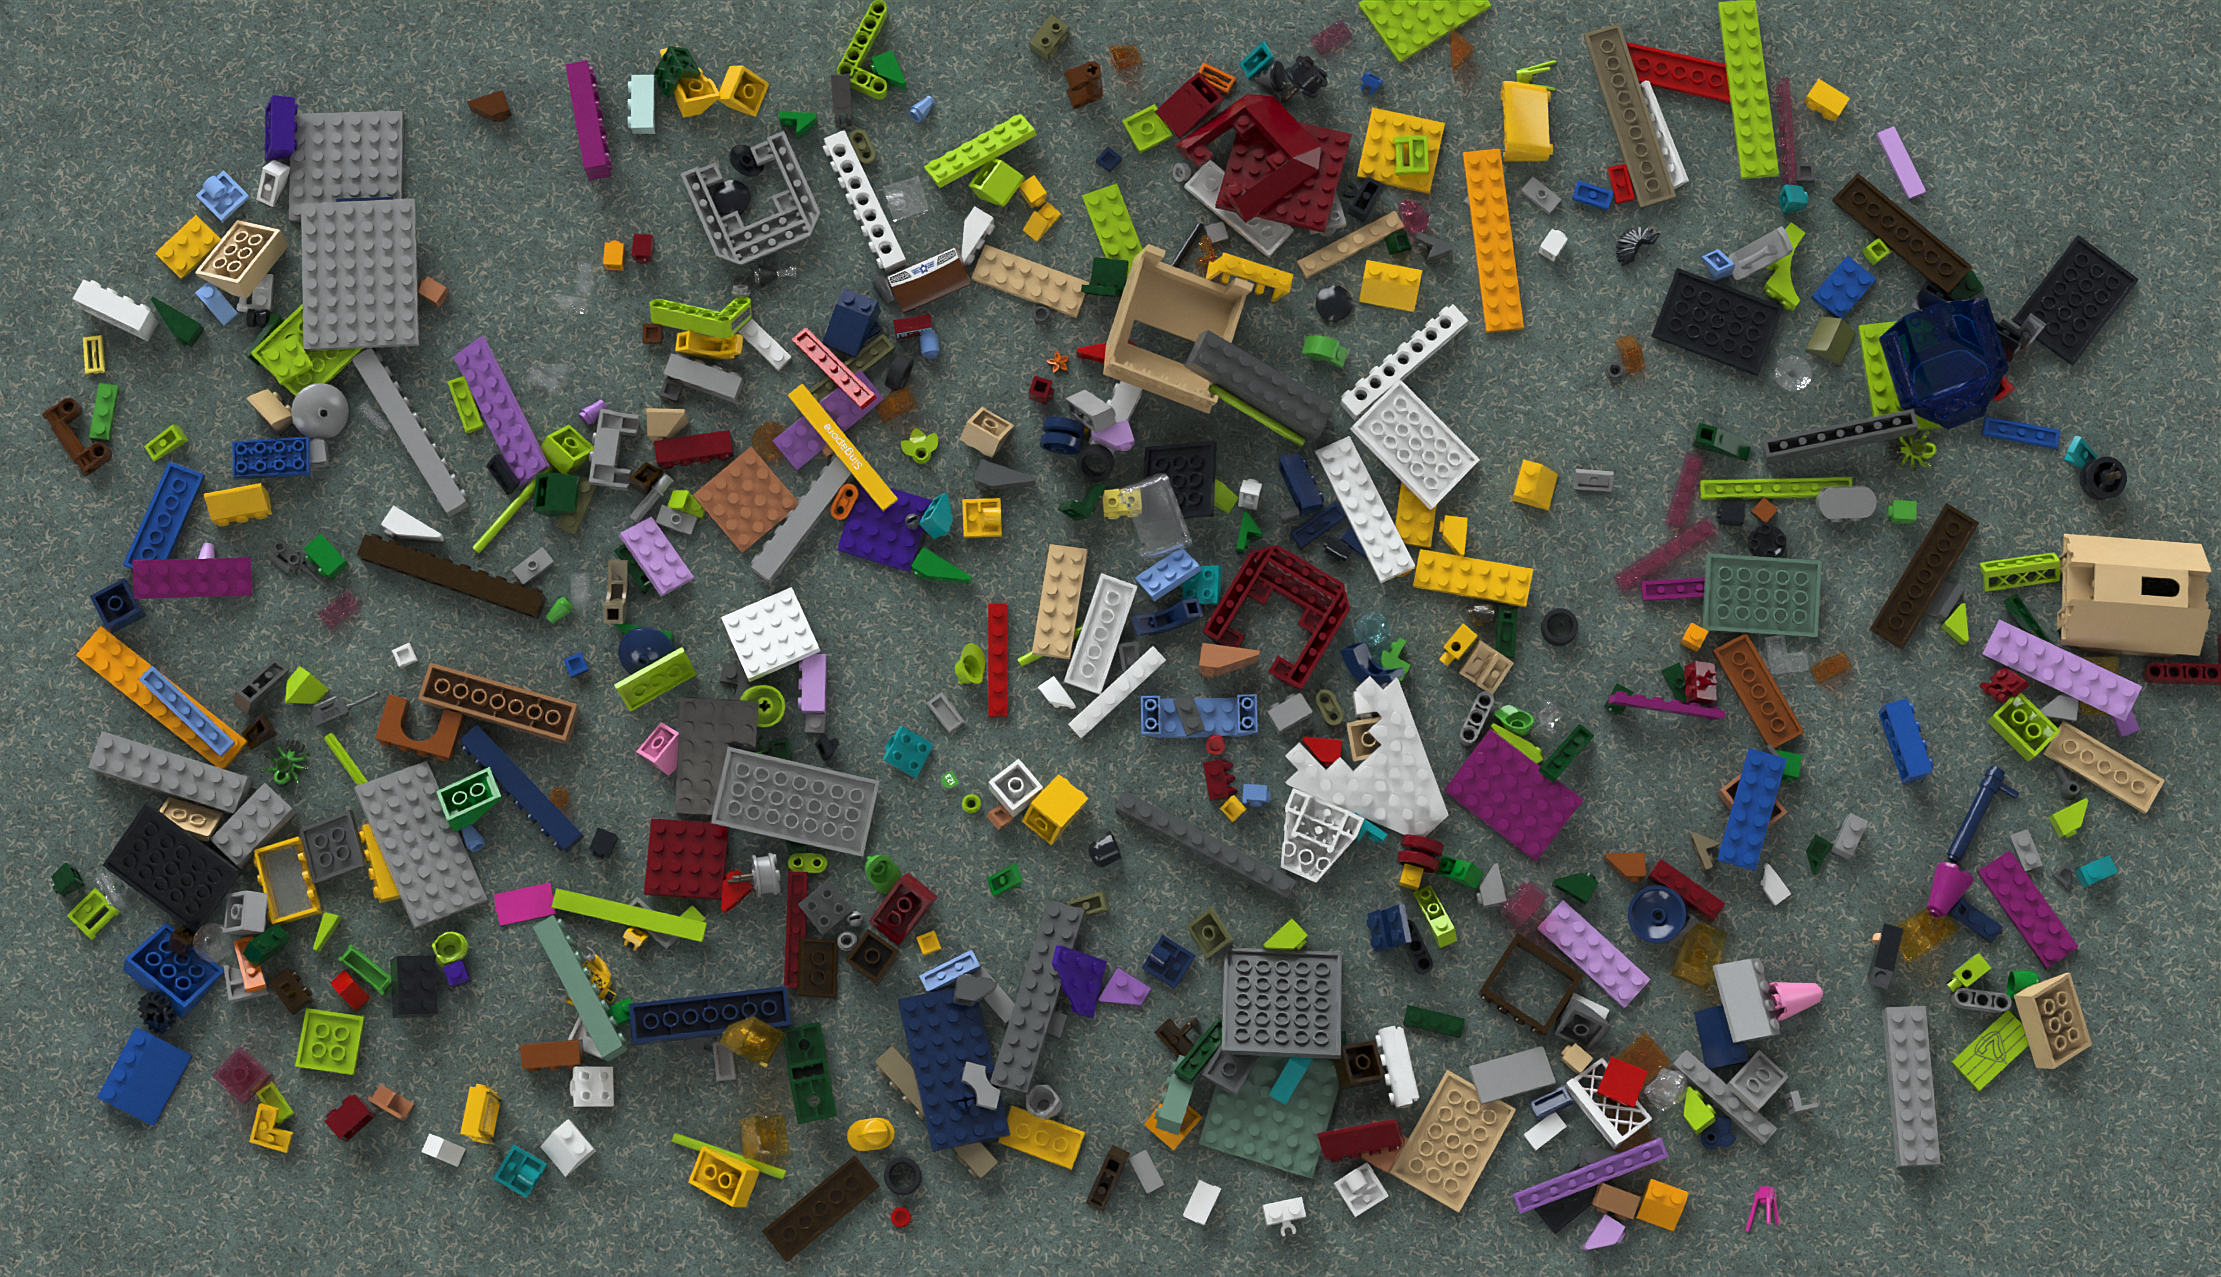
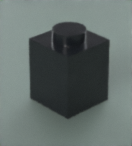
[1716,502,1745,527]
[589,828,618,860]

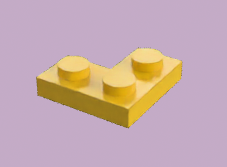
[249,1103,293,1153]

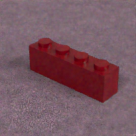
[654,430,734,469]
[1647,859,1726,923]

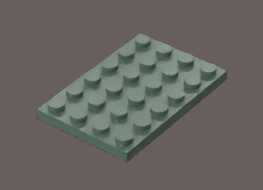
[1702,553,1822,637]

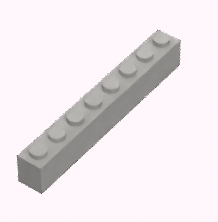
[751,454,854,584]

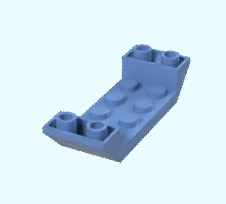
[1141,694,1258,738]

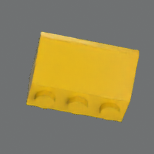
[1359,260,1422,312]
[204,483,272,526]

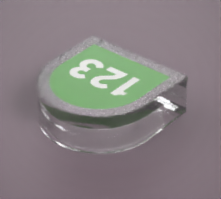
[939,768,962,791]

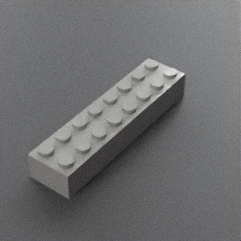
[88,731,252,815]
[1882,1006,1941,1168]

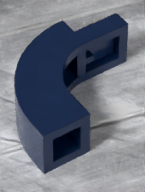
[1131,598,1203,636]
[1340,642,1405,689]

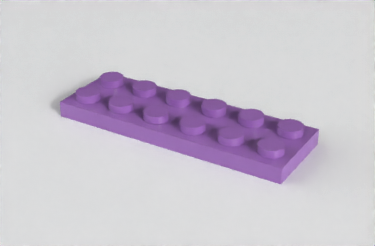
[772,370,884,470]

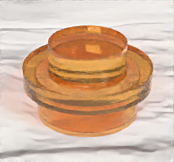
[550,787,569,807]

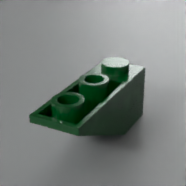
[1692,423,1752,461]

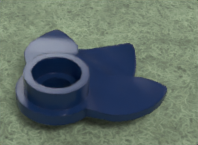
[1701,1116,1736,1149]

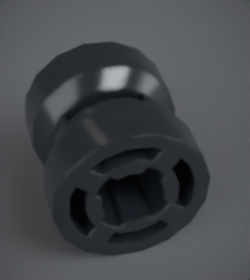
[246,309,270,328]

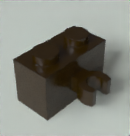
[268,968,313,1015]

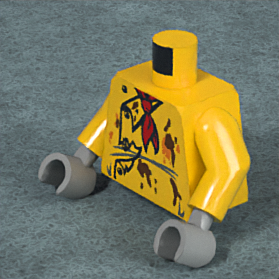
[555,947,617,1006]

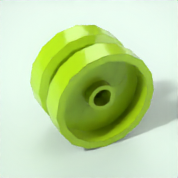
[740,685,785,727]

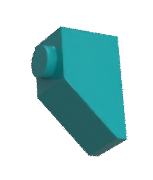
[1778,184,1809,215]
[919,493,953,539]
[2074,855,2118,889]

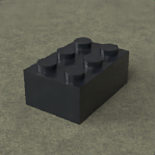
[390,955,438,1018]

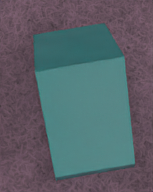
[1239,41,1274,79]

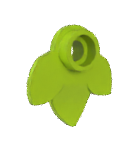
[901,428,938,464]

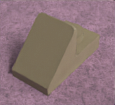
[1689,832,1720,872]

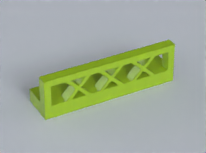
[1979,552,2060,592]

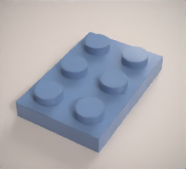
[1135,547,1202,602]

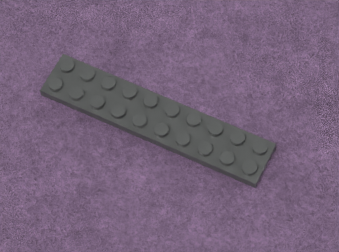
[990,901,1086,1095]

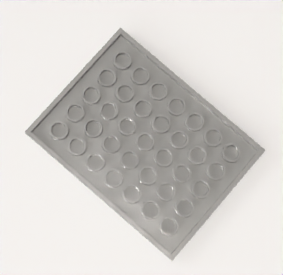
[301,199,419,351]

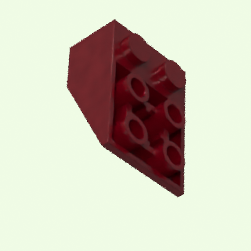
[1155,72,1224,139]

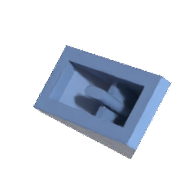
[1702,249,1735,282]

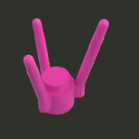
[1746,1186,1780,1232]

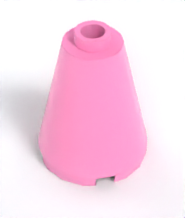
[1769,982,1823,1021]

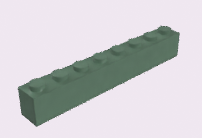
[533,915,628,1062]

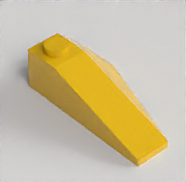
[660,46,720,118]

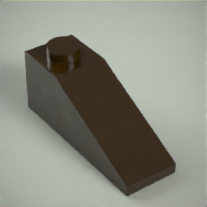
[1086,1145,1130,1211]

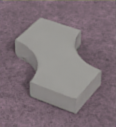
[961,1062,1000,1110]

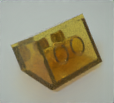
[719,1016,785,1068]

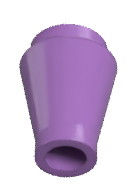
[578,400,607,426]

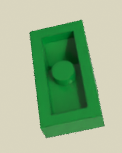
[779,111,818,139]
[1236,512,1263,554]
[987,864,1024,896]

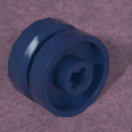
[1040,417,1085,455]

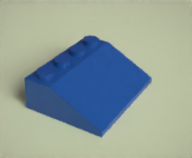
[123,923,224,1019]
[97,1027,193,1126]

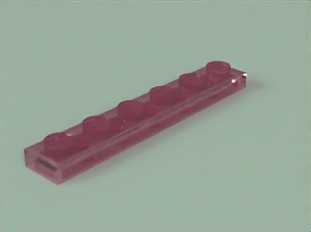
[1776,78,1797,185]
[1613,516,1718,594]

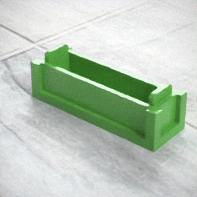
[338,944,391,997]

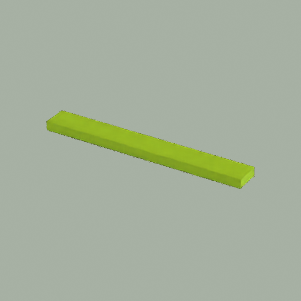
[1699,477,1853,500]
[552,888,708,942]

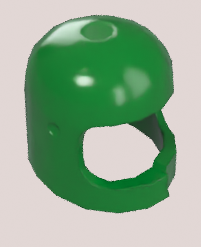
[2007,970,2041,1001]

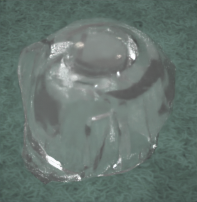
[1644,1067,1687,1111]

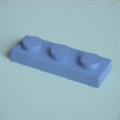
[919,950,981,993]

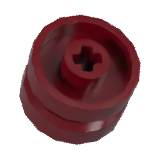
[1396,834,1444,873]

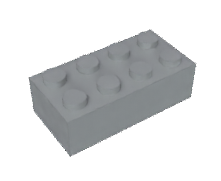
[210,783,297,869]

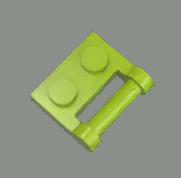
[1393,136,1429,176]
[67,888,121,940]

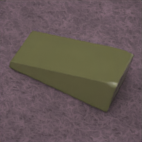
[1066,891,1110,917]

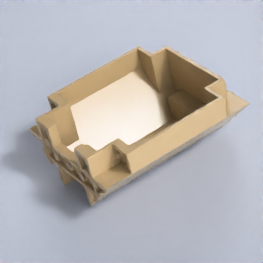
[2057,534,2211,658]

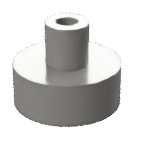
[1173,163,1193,182]

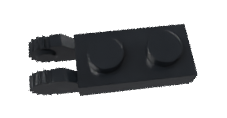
[831,74,852,127]

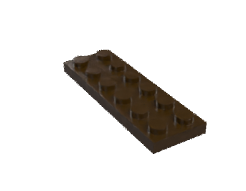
[762,1156,880,1262]

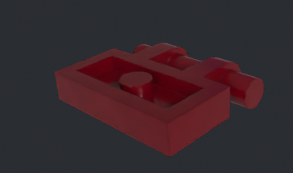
[1980,667,2029,703]

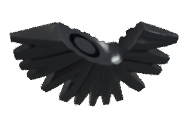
[1616,227,1660,266]

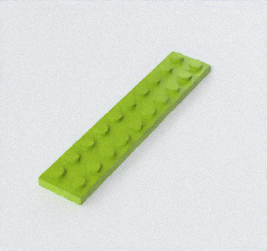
[1718,0,1779,180]

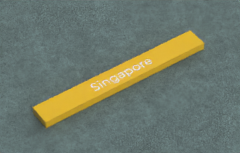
[788,384,898,512]

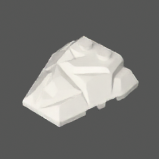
[1281,788,1365,883]

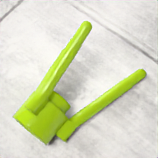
[1516,60,1557,91]

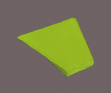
[285,666,329,704]

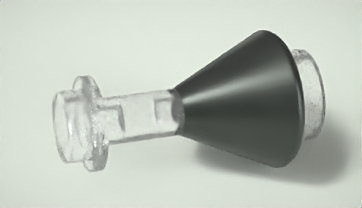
[754,265,796,287]

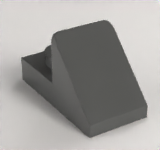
[1415,232,1453,264]

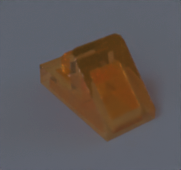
[1193,235,1217,268]
[1809,651,1853,685]

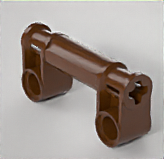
[1064,61,1103,109]
[42,398,112,476]

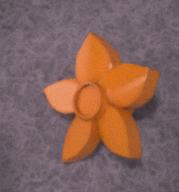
[1047,351,1069,373]

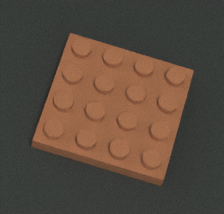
[693,447,798,554]

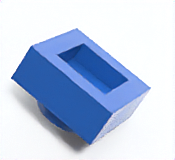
[563,652,589,678]

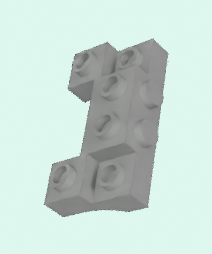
[589,409,640,491]

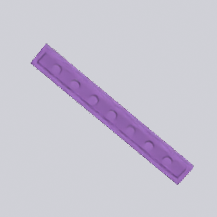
[1512,1138,1669,1214]

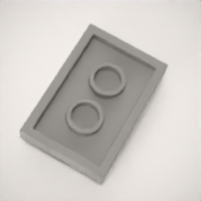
[1726,1050,1788,1113]

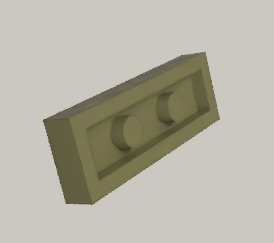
[558,476,598,536]

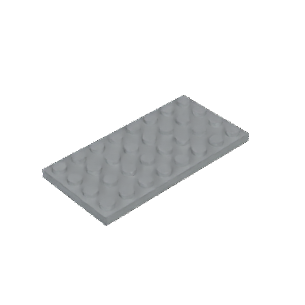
[711,747,879,857]
[354,761,487,929]

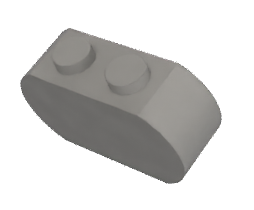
[1816,485,1877,522]

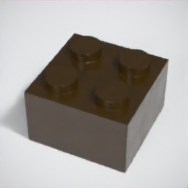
[845,929,901,986]
[1333,1040,1385,1090]

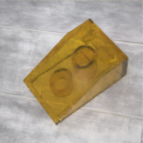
[1671,922,1727,990]

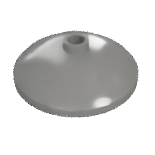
[291,383,349,440]

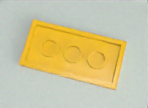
[998,1105,1086,1170]

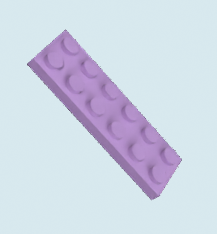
[1537,900,1651,1008]

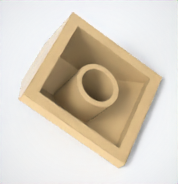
[646,408,689,443]

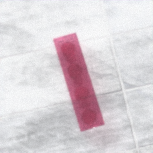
[1664,452,1705,529]

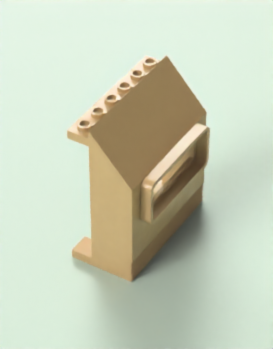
[1103,244,1254,414]

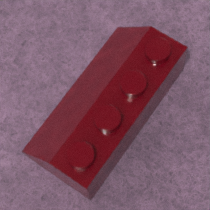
[1317,1119,1405,1163]

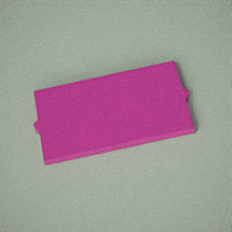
[494,883,557,926]

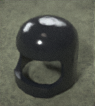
[1088,831,1122,867]

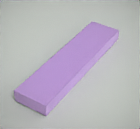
[1876,126,1926,200]

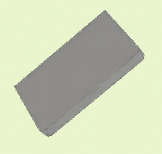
[1784,1091,1818,1115]

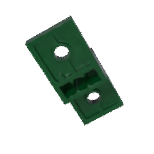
[781,1022,837,1125]

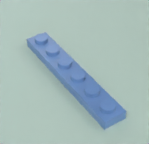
[138,666,235,757]

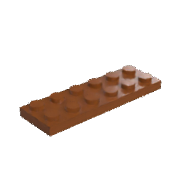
[1712,633,1804,749]

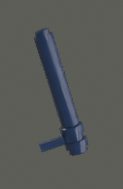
[1947,766,2019,863]

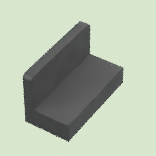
[1926,580,1966,622]

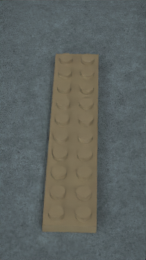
[1583,23,1676,209]

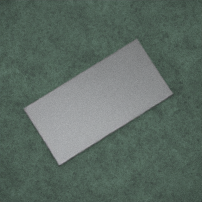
[1469,1046,1556,1105]

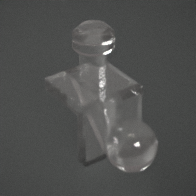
[1529,700,1564,739]

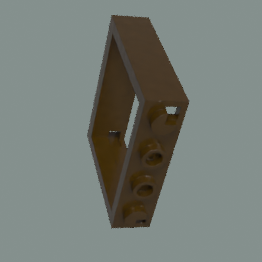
[1478,933,1584,1036]

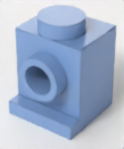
[1242,784,1270,807]

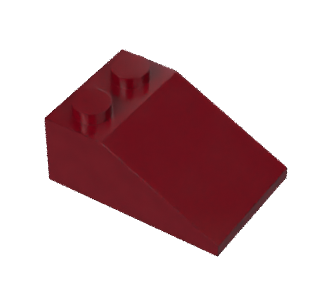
[869,873,938,946]

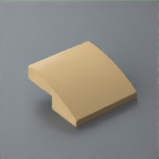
[1459,640,1514,695]

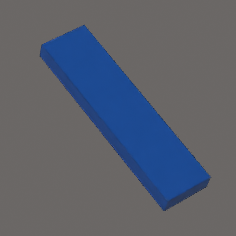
[1982,416,2060,449]

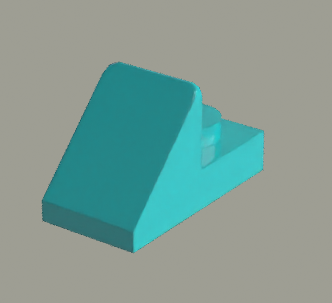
[2064,436,2098,469]
[1355,812,1388,845]

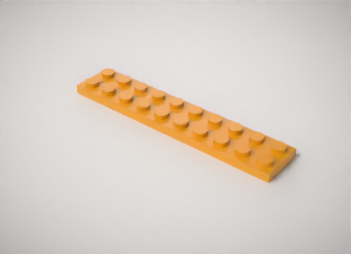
[1462,149,1524,333]
[76,626,247,770]

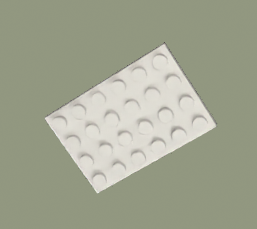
[1350,379,1480,510]

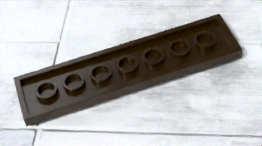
[1832,173,1973,295]
[1869,503,1979,650]

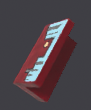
[893,314,933,340]

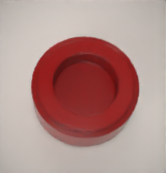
[1206,735,1226,755]
[891,1207,911,1228]

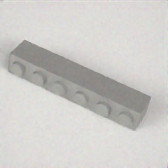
[1671,1050,1777,1145]

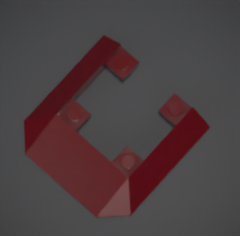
[1175,94,1321,223]
[1202,545,1350,690]

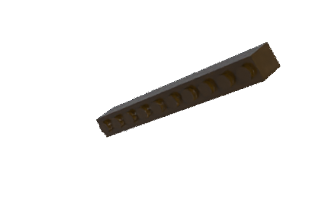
[357,534,547,619]

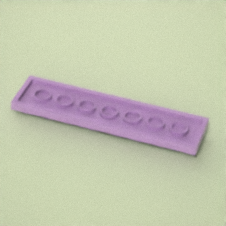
[1982,619,2142,721]

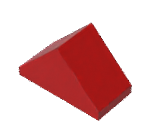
[330,970,370,1011]

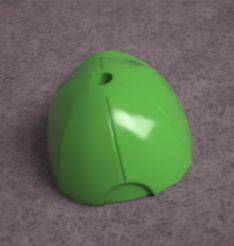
[1494,705,1534,737]

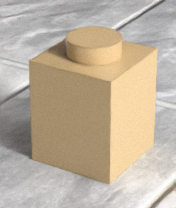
[1561,1043,1593,1075]

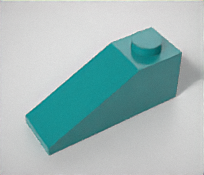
[1269,1057,1313,1105]

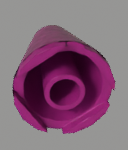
[1927,862,1974,918]

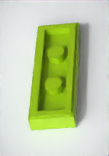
[447,376,484,434]

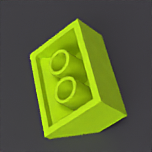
[1986,693,2061,762]

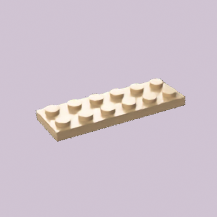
[971,244,1089,318]
[1032,544,1088,659]
[2043,721,2165,814]

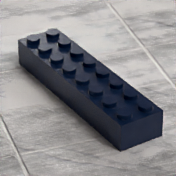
[628,986,791,1046]

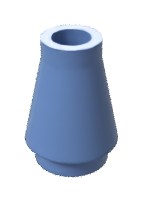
[909,96,935,123]
[461,825,485,852]

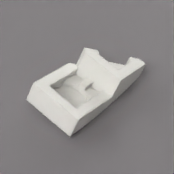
[1038,676,1076,709]

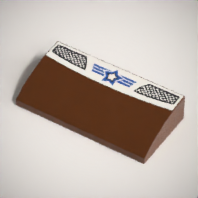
[888,247,972,313]

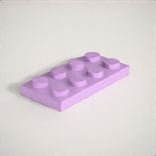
[619,517,694,597]

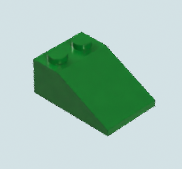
[436,767,502,832]

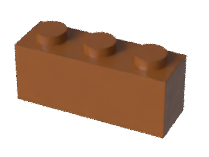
[520,1039,584,1072]

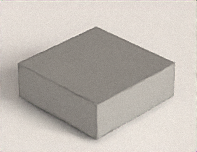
[1205,221,1229,245]

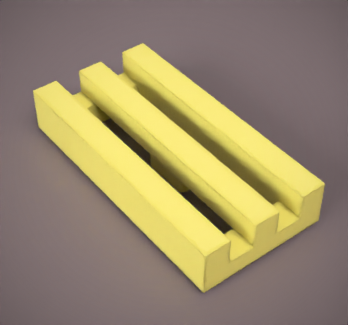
[83,335,106,375]

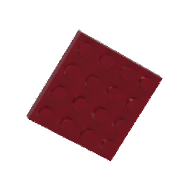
[644,818,729,900]

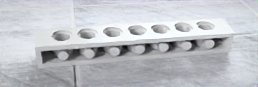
[823,130,906,273]
[1340,304,1468,421]

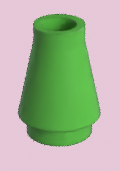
[546,596,574,624]

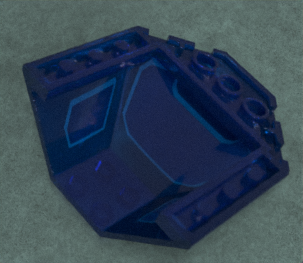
[1879,297,2009,429]

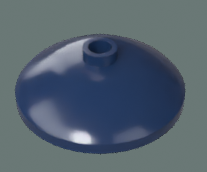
[618,627,675,675]
[1628,885,1687,944]

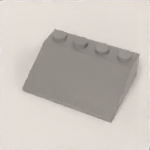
[1712,958,1780,1043]

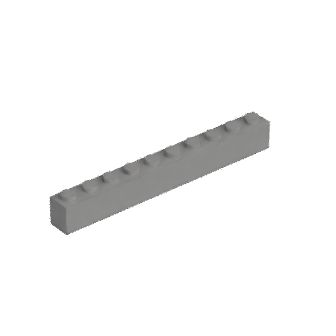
[352,348,469,518]

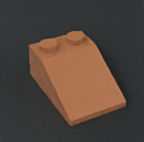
[1198,643,1260,678]

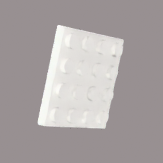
[721,587,820,682]

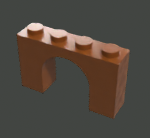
[375,695,466,763]

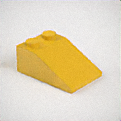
[688,1146,760,1207]

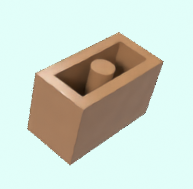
[1592,1183,1641,1221]

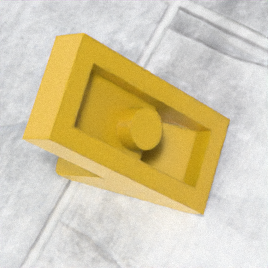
[1023,202,1061,242]

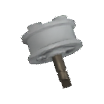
[728,853,780,898]

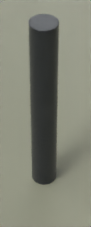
[1171,222,1204,268]

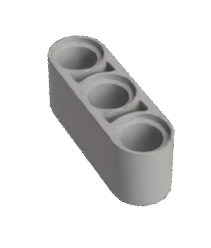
[1459,691,1494,746]
[1951,988,2012,1013]

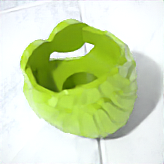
[432,932,469,967]

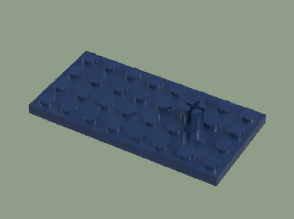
[897,988,1010,1152]

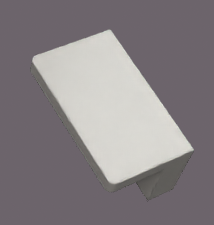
[1183,1180,1221,1226]

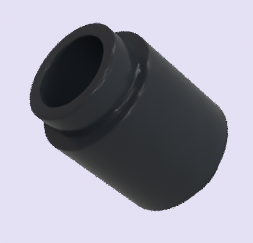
[1323,536,1353,562]

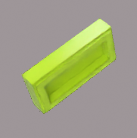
[256,1081,295,1125]

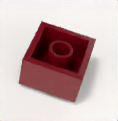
[324,1094,377,1142]

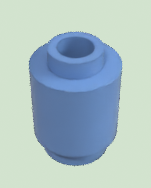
[919,330,940,359]

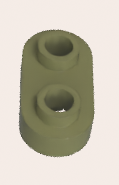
[849,129,876,165]
[1315,689,1344,727]

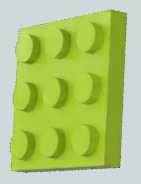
[295,1008,365,1076]

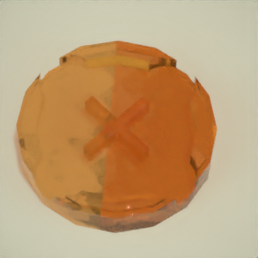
[752,422,786,460]

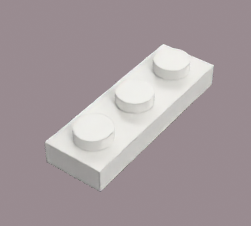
[738,319,792,371]

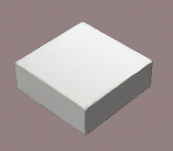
[392,643,418,669]

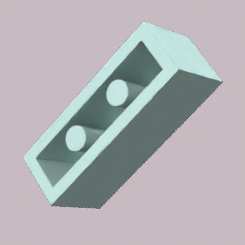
[628,75,656,134]

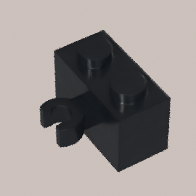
[1343,176,1384,223]

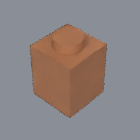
[418,276,449,308]

